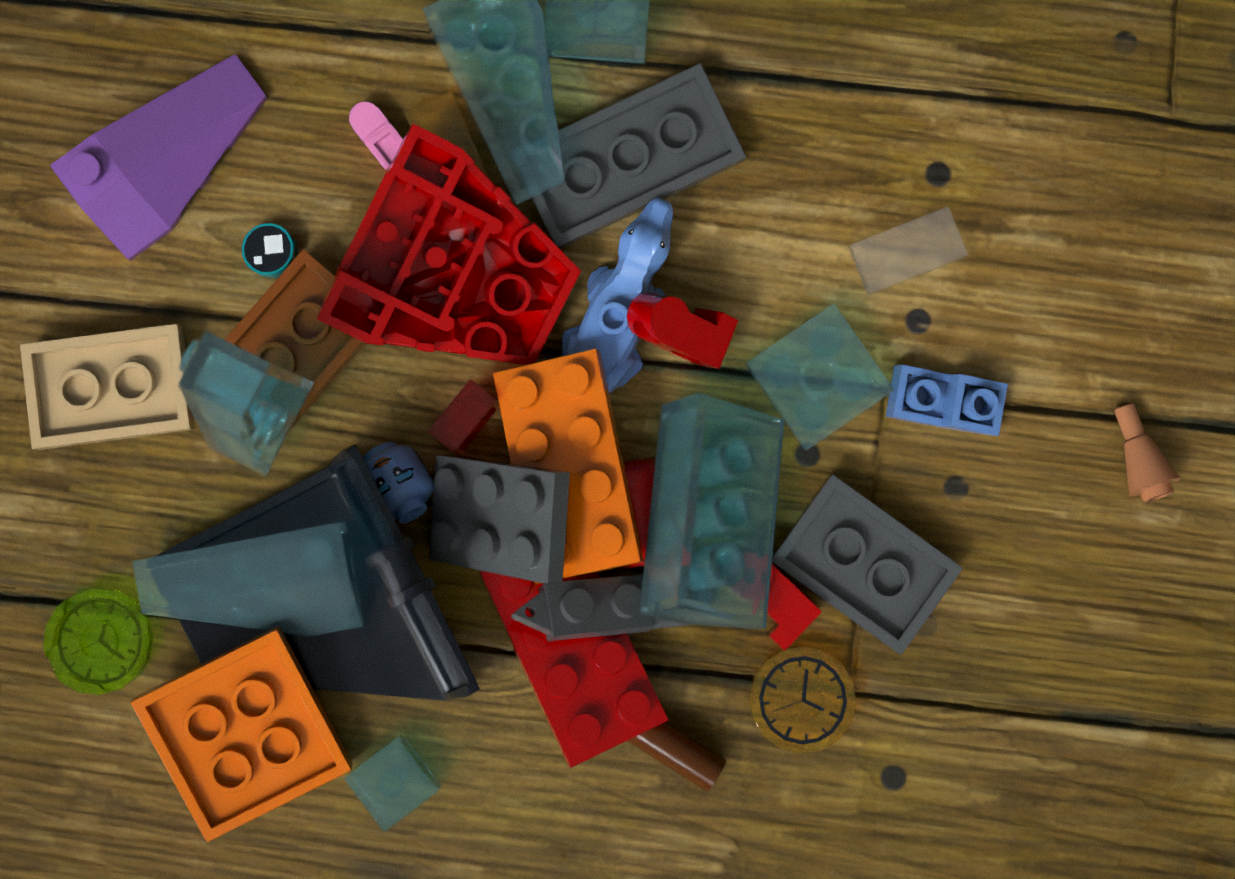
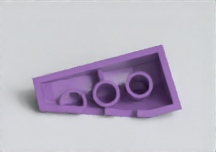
[50,54,268,261]

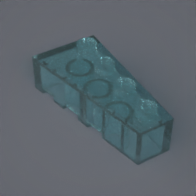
[178,331,314,477]

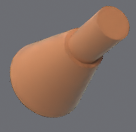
[1114,404,1181,503]

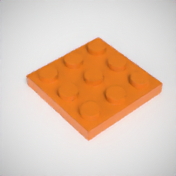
[130,625,353,842]

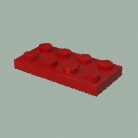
[479,571,669,769]

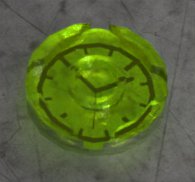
[43,588,154,695]

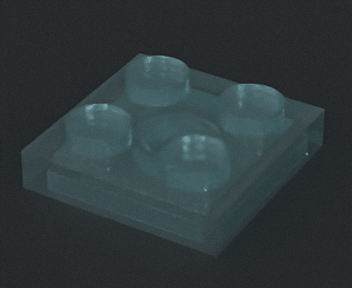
[745,303,894,451]

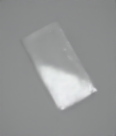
[849,207,968,295]

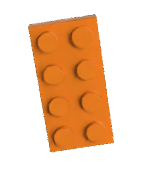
[493,349,644,584]

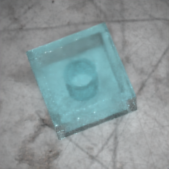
[344,734,441,832]

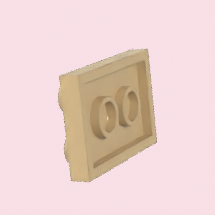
[20,324,195,450]

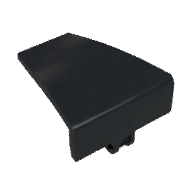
[151,444,480,702]

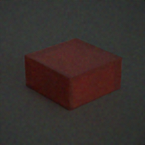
[427,379,500,456]

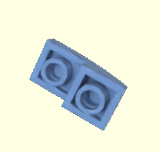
[885,364,1008,436]

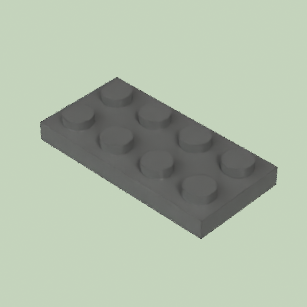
[511,63,746,249]

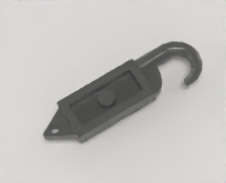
[511,564,713,641]

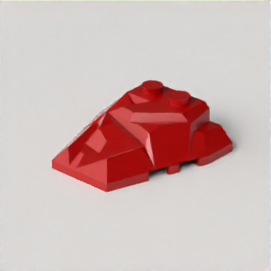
[316,123,581,365]

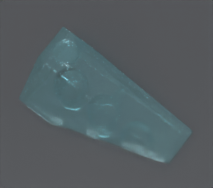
[422,0,564,205]

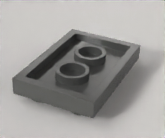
[429,454,570,584]
[769,474,963,655]

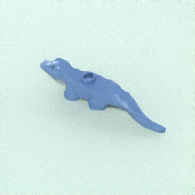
[562,197,673,394]

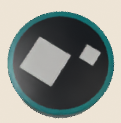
[242,223,298,278]

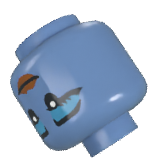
[363,442,434,524]

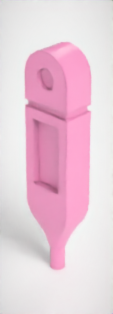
[349,102,403,171]

